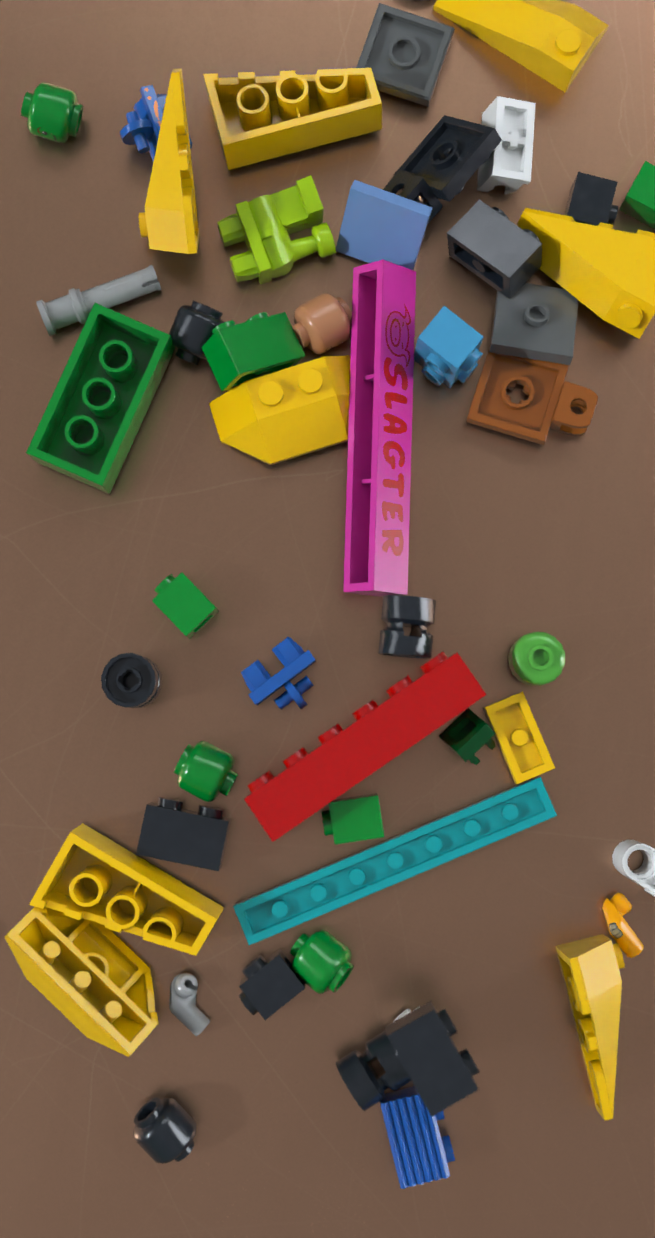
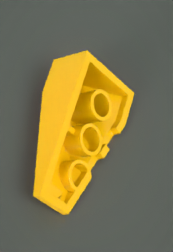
[433,0,609,93]
[139,68,200,254]
[517,208,655,339]
[555,934,625,1121]

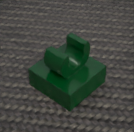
[439,708,496,765]

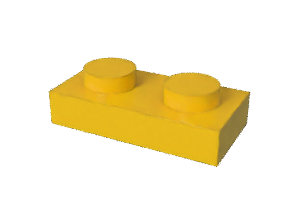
[483,692,555,784]

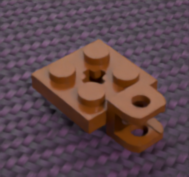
[466,347,598,445]

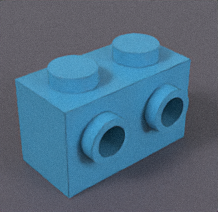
[414,306,484,388]

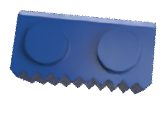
[380,1086,455,1189]

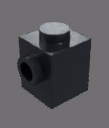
[564,172,619,226]
[239,948,306,1020]

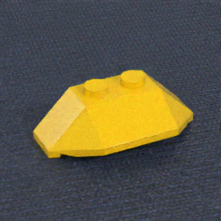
[209,355,351,465]
[5,907,159,1057]

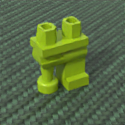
[217,175,336,285]

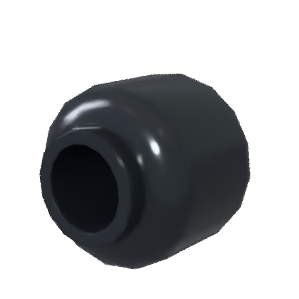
[169,300,224,365]
[133,1097,196,1164]

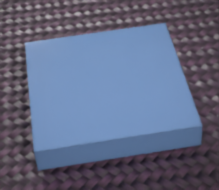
[336,180,432,270]

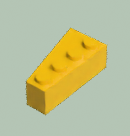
[203,68,382,170]

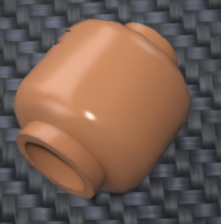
[292,293,352,354]

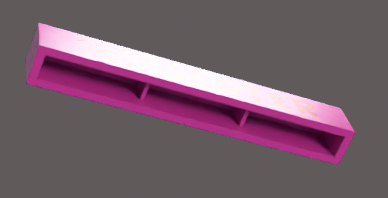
[343,259,416,597]

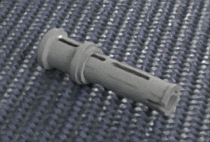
[36,265,161,336]

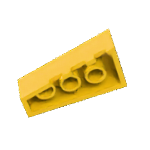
[29,823,224,956]

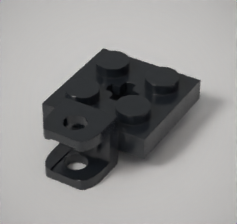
[383,115,502,223]

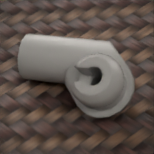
[169,973,210,1037]

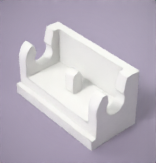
[477,96,536,194]

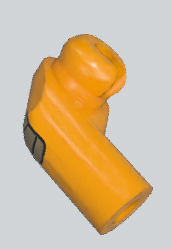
[602,893,644,958]

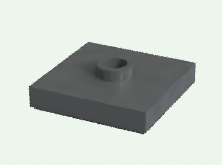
[356,3,455,107]
[489,283,578,365]

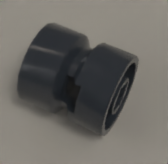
[378,595,436,659]
[101,653,162,708]
[336,1030,412,1111]

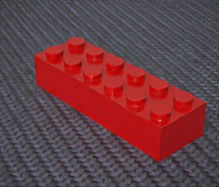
[244,651,486,842]

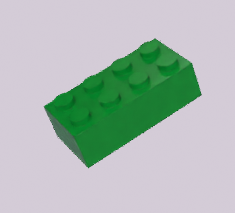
[26,303,175,494]

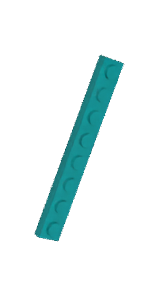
[233,777,557,945]

